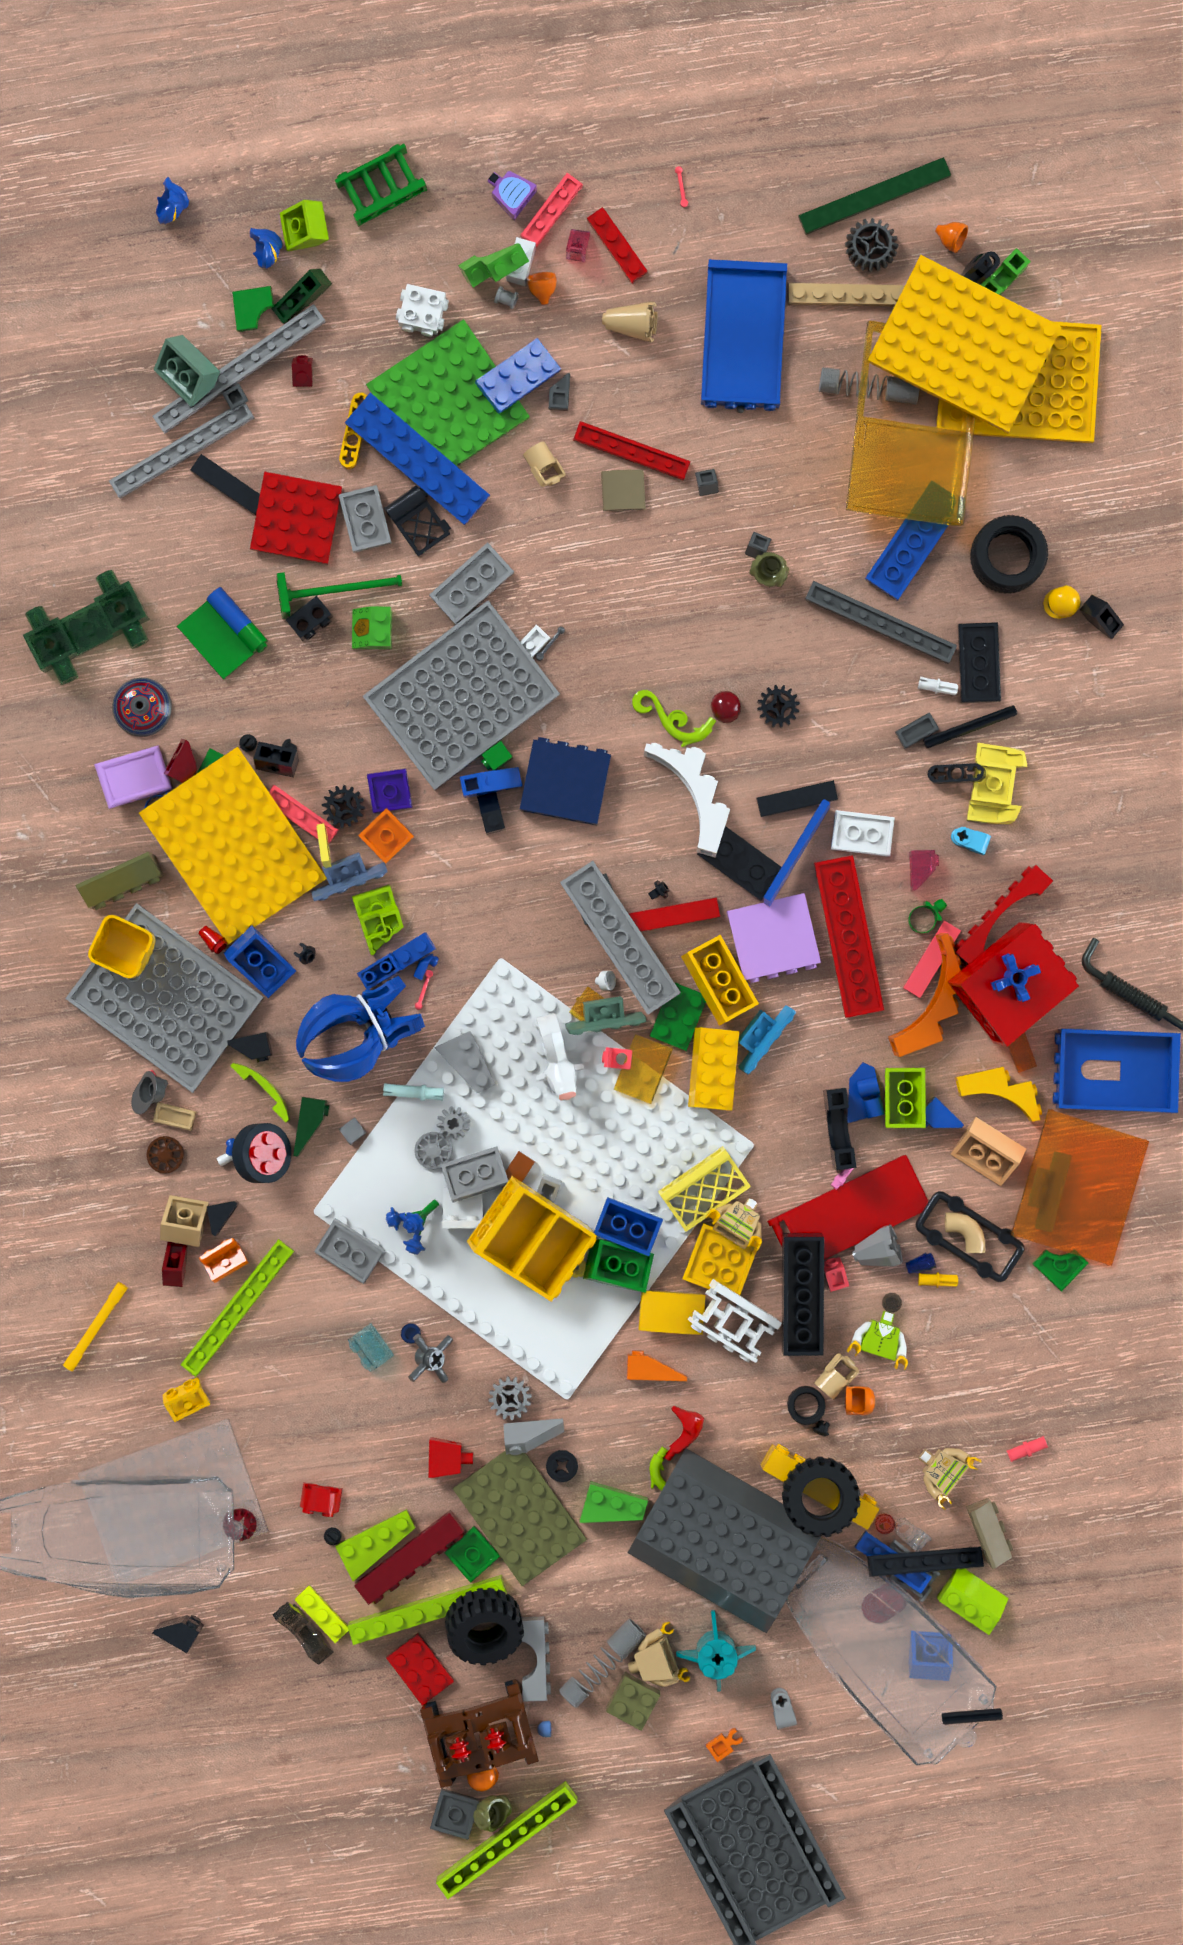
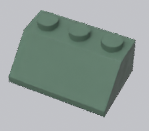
[153,335,220,406]

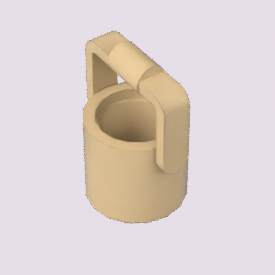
[523,441,565,487]
[814,1353,859,1400]

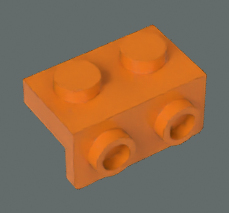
[199,1238,249,1283]

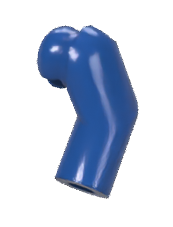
[413,954,439,980]

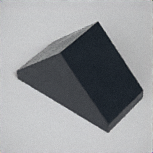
[207,1200,240,1236]

